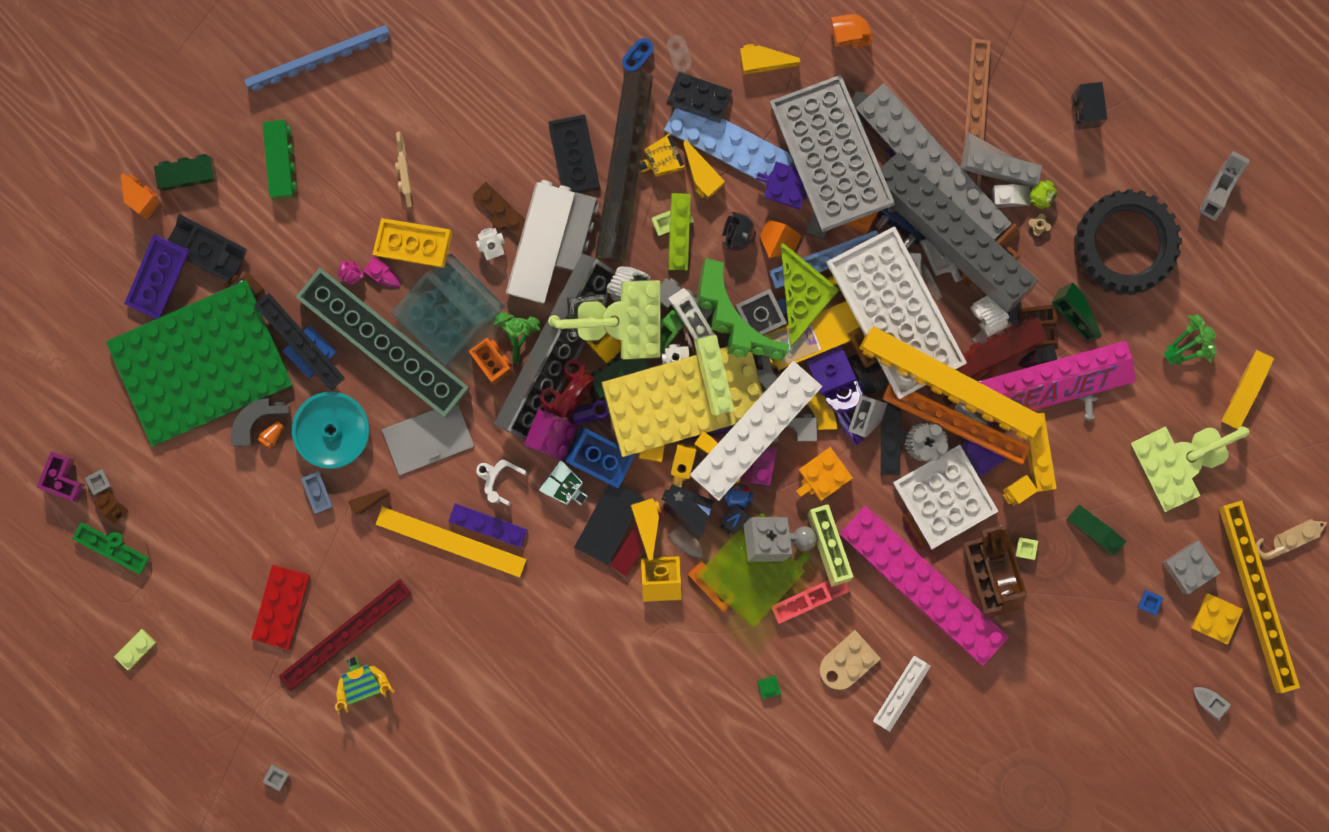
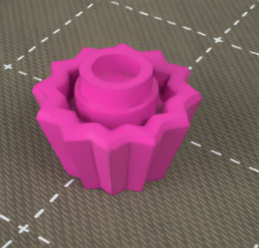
[337,260,364,285]

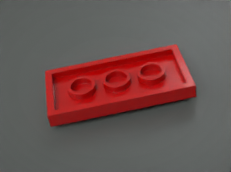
[251,565,310,649]

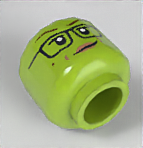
[1029,180,1058,209]

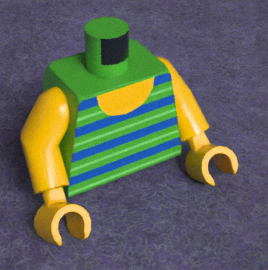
[335,656,394,714]

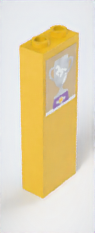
[763,301,860,372]

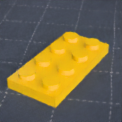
[372,218,453,268]

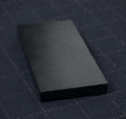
[548,114,601,193]
[574,484,644,565]

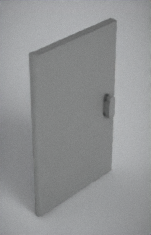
[381,405,475,476]

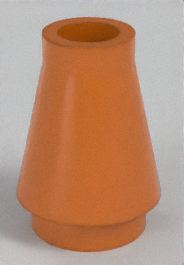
[257,421,285,449]

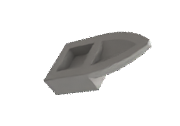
[1193,687,1231,721]

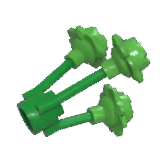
[1163,314,1217,365]

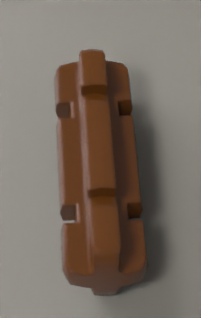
[902,512,928,548]

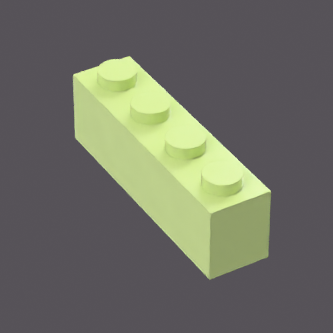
[694,335,735,415]
[807,504,853,587]

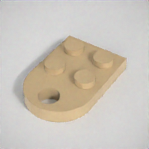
[820,630,881,690]

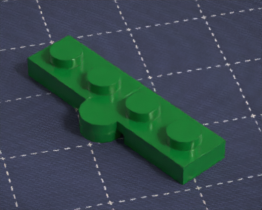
[72,522,150,575]

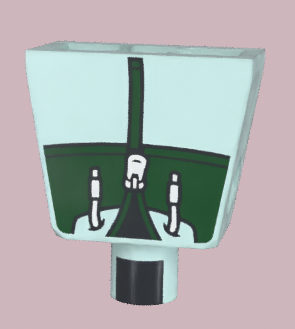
[539,461,588,505]

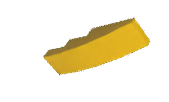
[1221,349,1274,429]

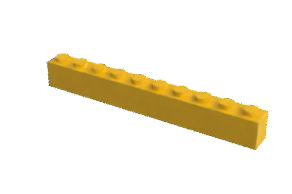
[859,326,1044,440]
[1218,501,1300,693]

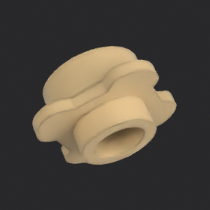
[1028,214,1051,236]

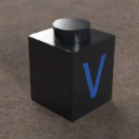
[720,504,750,535]

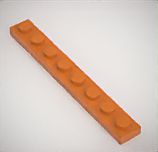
[882,382,1031,465]

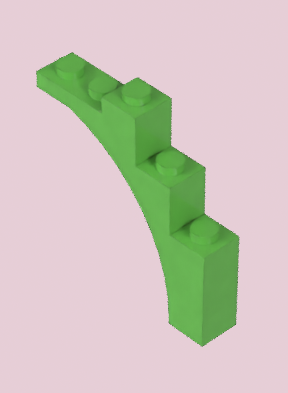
[696,258,789,360]

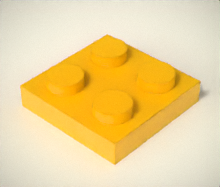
[1191,593,1243,645]

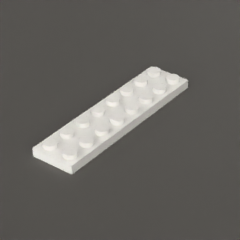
[690,361,822,501]

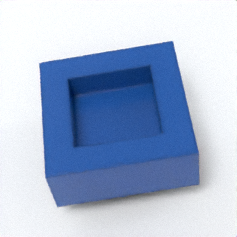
[1137,590,1163,615]

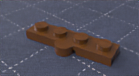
[473,181,526,240]

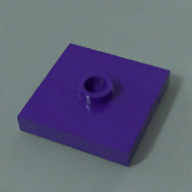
[806,346,856,395]

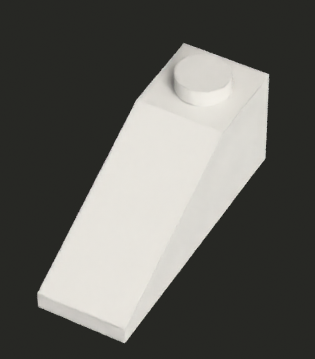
[668,288,718,340]

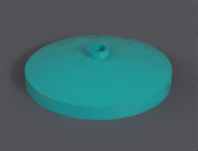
[292,392,370,469]

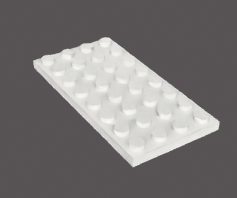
[826,226,967,399]

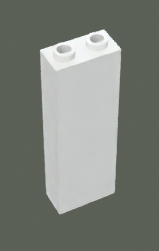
[506,180,575,304]

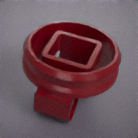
[541,359,594,418]

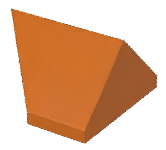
[760,219,802,258]

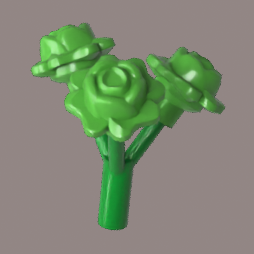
[493,312,542,363]

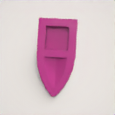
[363,256,400,288]

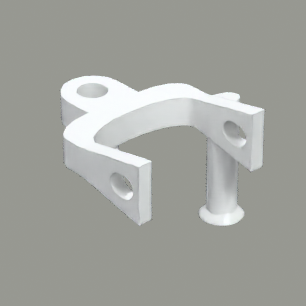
[476,460,528,506]

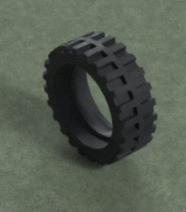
[1074,189,1182,296]

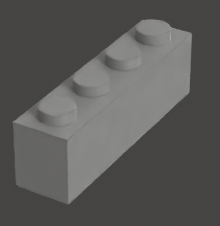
[555,192,599,272]

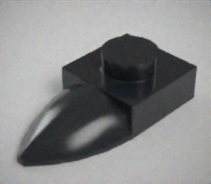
[1018,345,1058,368]

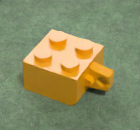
[796,447,853,501]

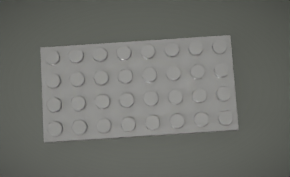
[770,75,895,232]

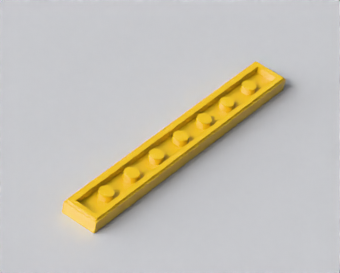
[375,507,527,577]

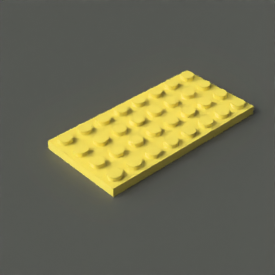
[601,346,763,457]

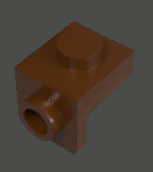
[93,489,128,523]

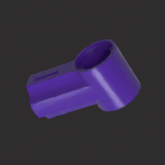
[572,401,610,425]

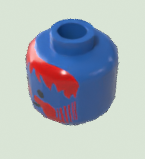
[724,483,753,510]

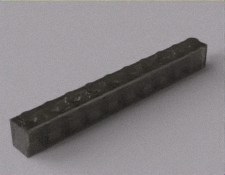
[595,71,654,262]

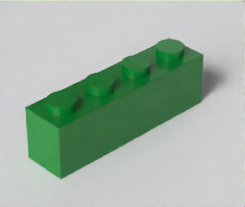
[262,120,297,200]

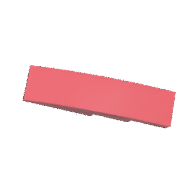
[771,580,851,624]

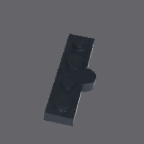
[880,398,908,475]

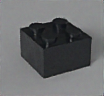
[1071,82,1107,130]

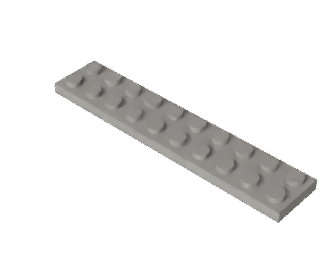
[855,83,1012,240]

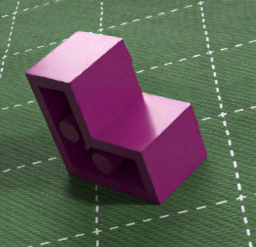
[37,451,85,502]

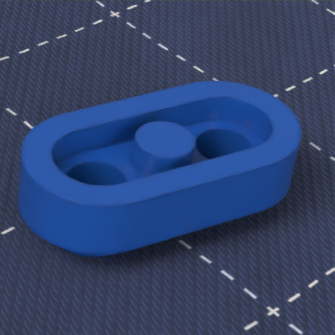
[622,38,653,73]

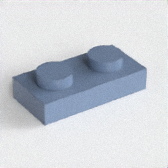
[301,471,333,514]

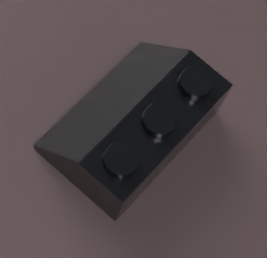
[847,354,889,396]

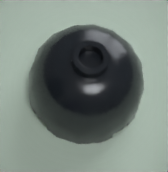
[722,211,756,251]

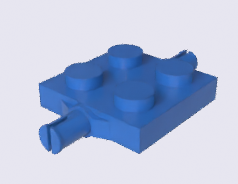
[282,325,337,379]

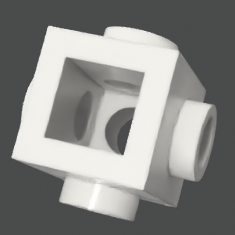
[476,228,505,260]
[662,344,689,364]

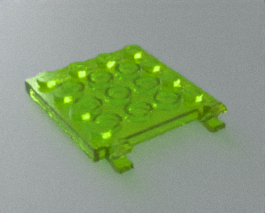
[696,513,810,628]

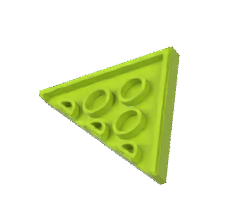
[781,243,840,346]

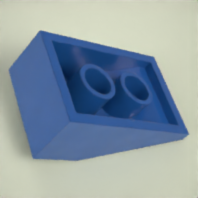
[564,427,636,488]

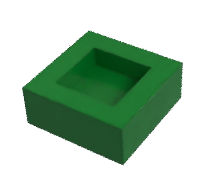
[757,675,781,699]

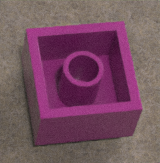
[524,409,578,462]

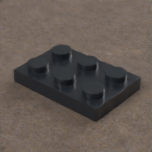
[666,72,732,123]

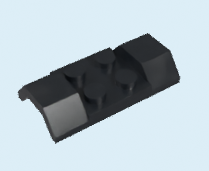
[167,214,247,283]

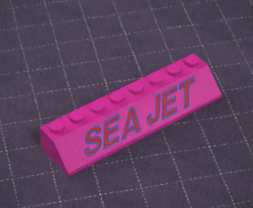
[979,341,1136,423]

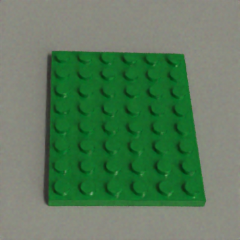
[105,280,293,447]

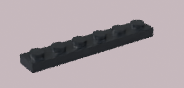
[254,293,345,391]

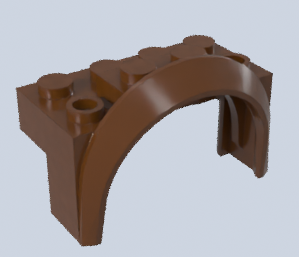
[963,525,1027,619]

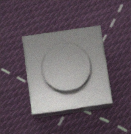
[85,469,112,495]
[263,764,290,791]

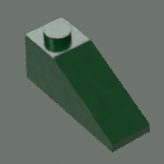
[1051,282,1102,344]
[1067,505,1127,557]

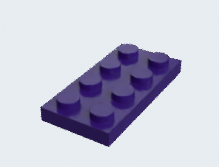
[124,234,190,319]

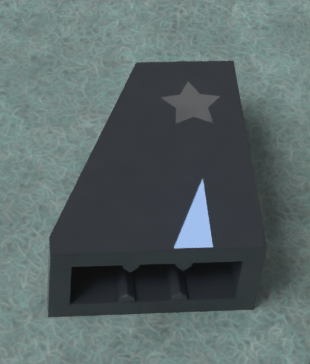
[661,484,714,541]

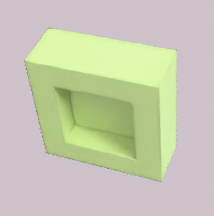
[1015,537,1038,560]

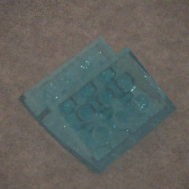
[391,253,506,366]

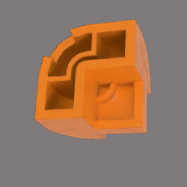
[830,14,873,48]

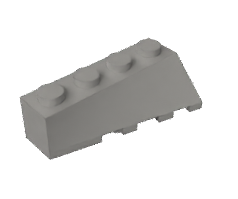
[960,132,1042,188]

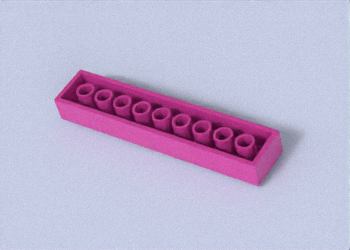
[839,505,1009,666]

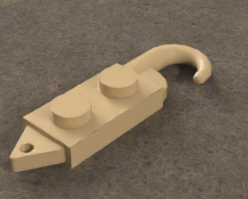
[395,131,412,207]
[1256,519,1327,560]

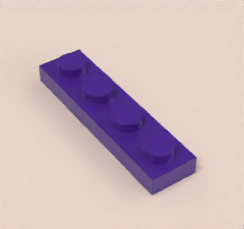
[449,503,527,548]

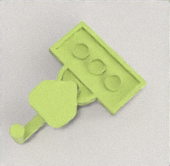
[549,280,660,359]
[1131,426,1250,512]

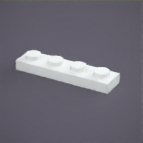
[873,656,931,732]

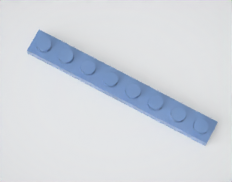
[244,25,391,91]

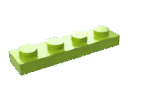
[668,193,691,270]

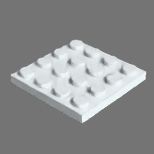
[893,445,998,550]

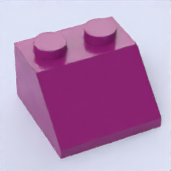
[739,446,777,487]

